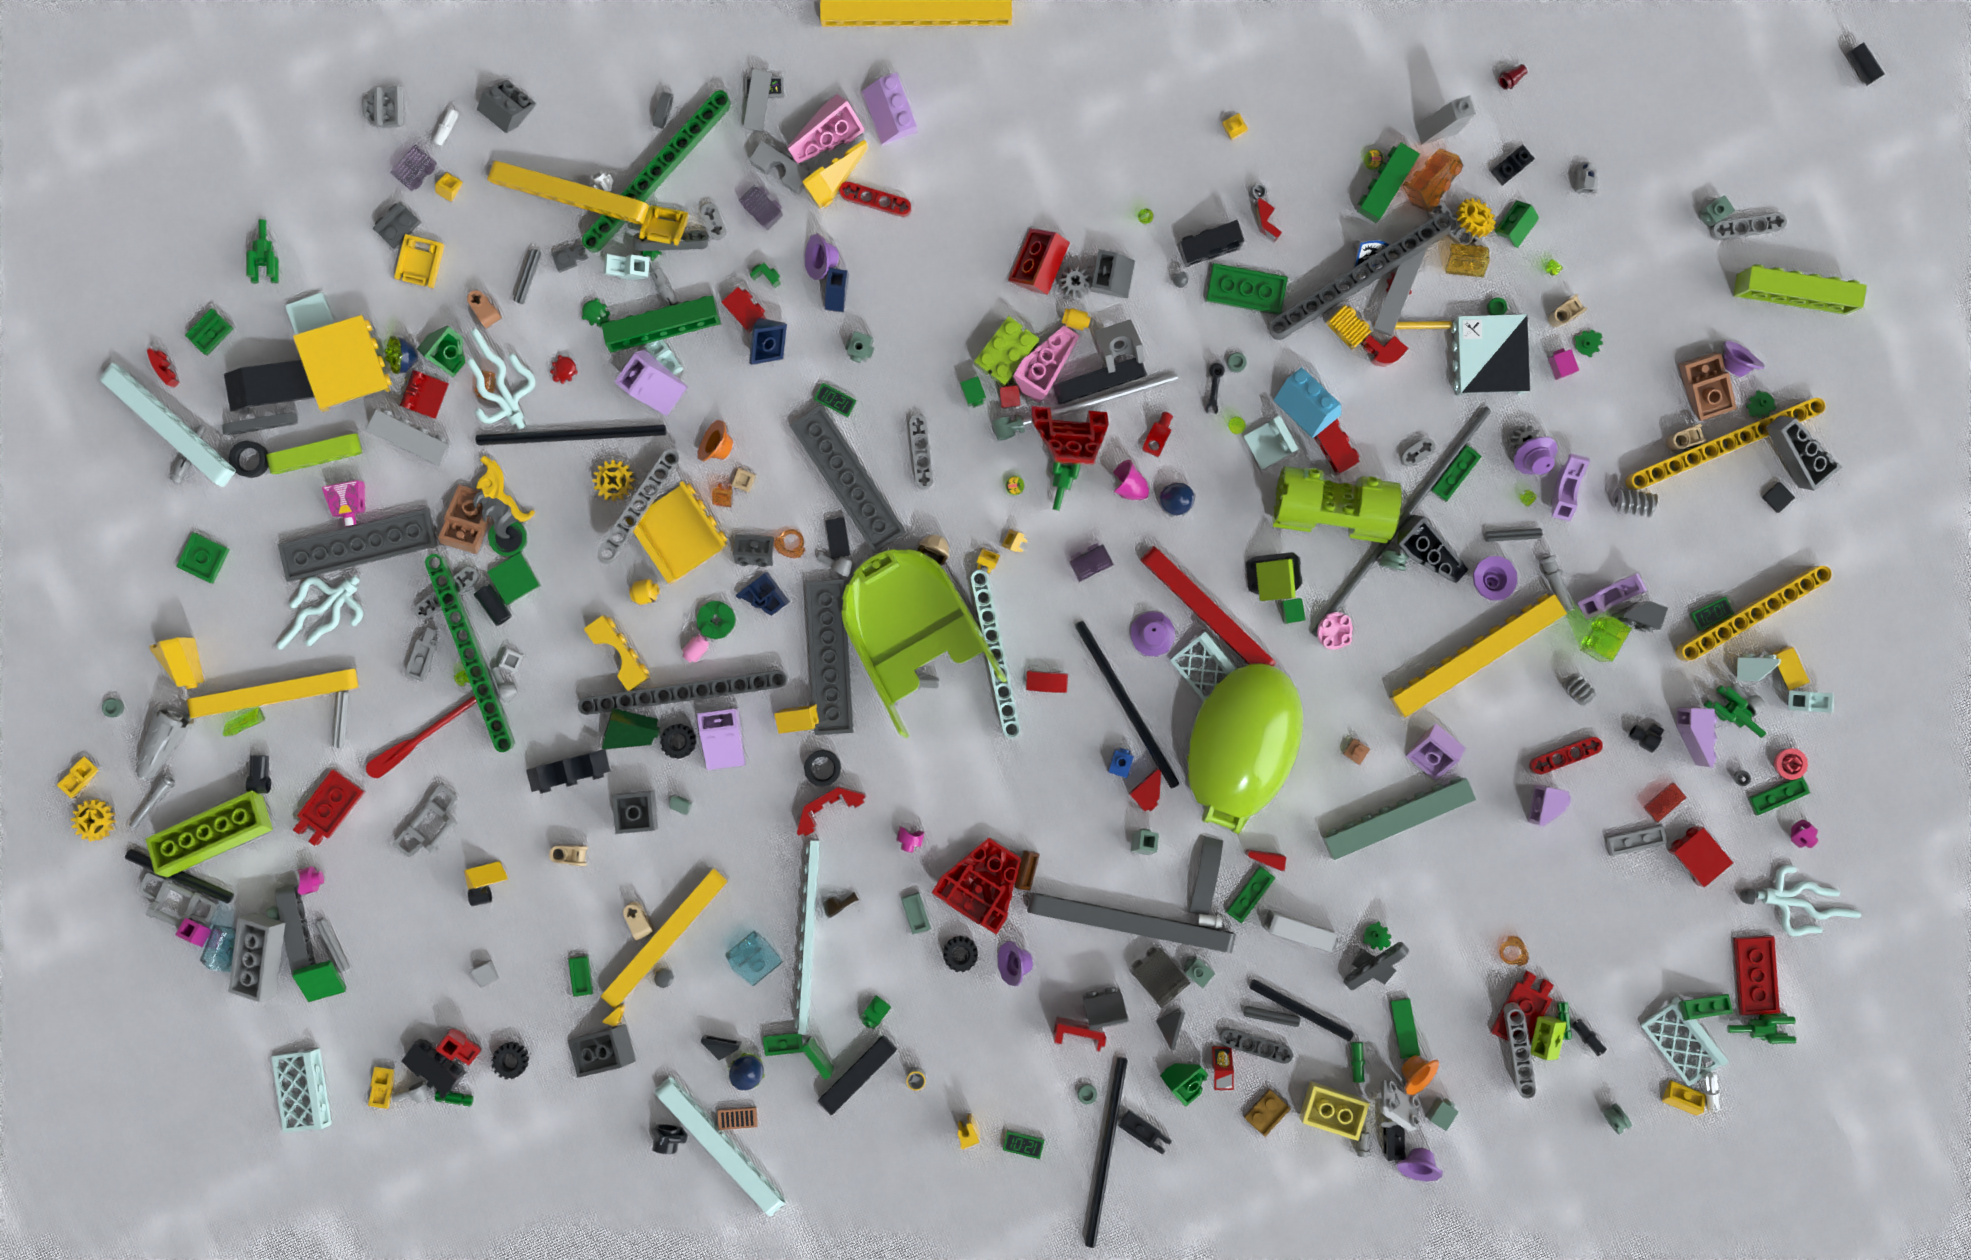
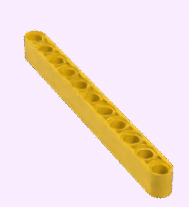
[1625,397,1826,490]

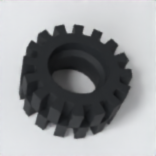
[660,724,697,759]
[943,936,978,972]
[491,1042,529,1080]

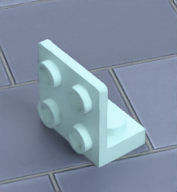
[1244,415,1298,469]

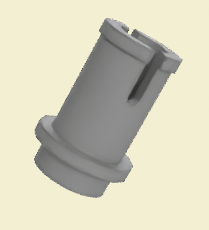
[1355,1131,1371,1157]

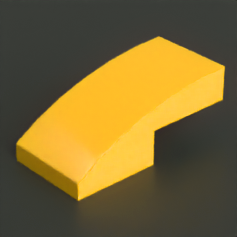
[57,756,99,799]
[368,1067,395,1109]

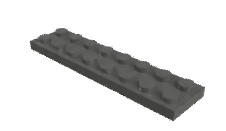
[789,405,906,553]
[278,509,438,582]
[806,580,854,735]

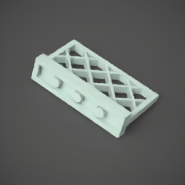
[1170,630,1237,701]
[1640,996,1729,1086]
[271,1048,332,1133]

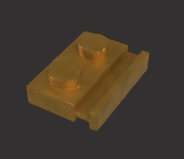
[1243,1088,1291,1137]

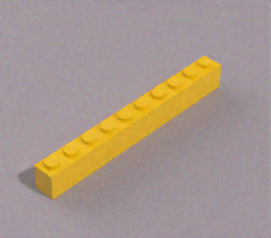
[820,0,1012,27]
[1389,593,1567,718]

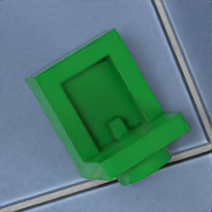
[750,262,781,288]
[859,995,891,1029]

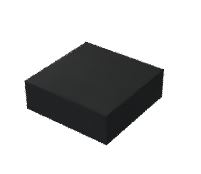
[1762,482,1796,513]

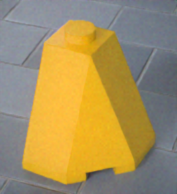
[149,637,205,690]

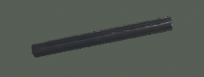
[125,849,234,904]
[1249,979,1354,1041]

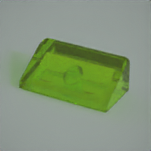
[223,707,266,737]

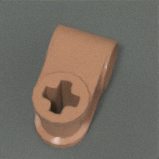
[467,290,502,329]

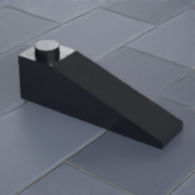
[1397,515,1469,583]

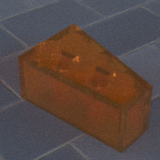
[1402,148,1463,213]

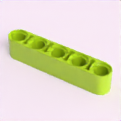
[266,434,363,475]

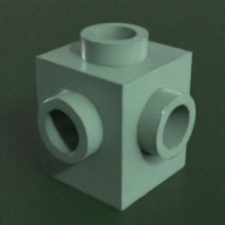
[845,331,874,363]

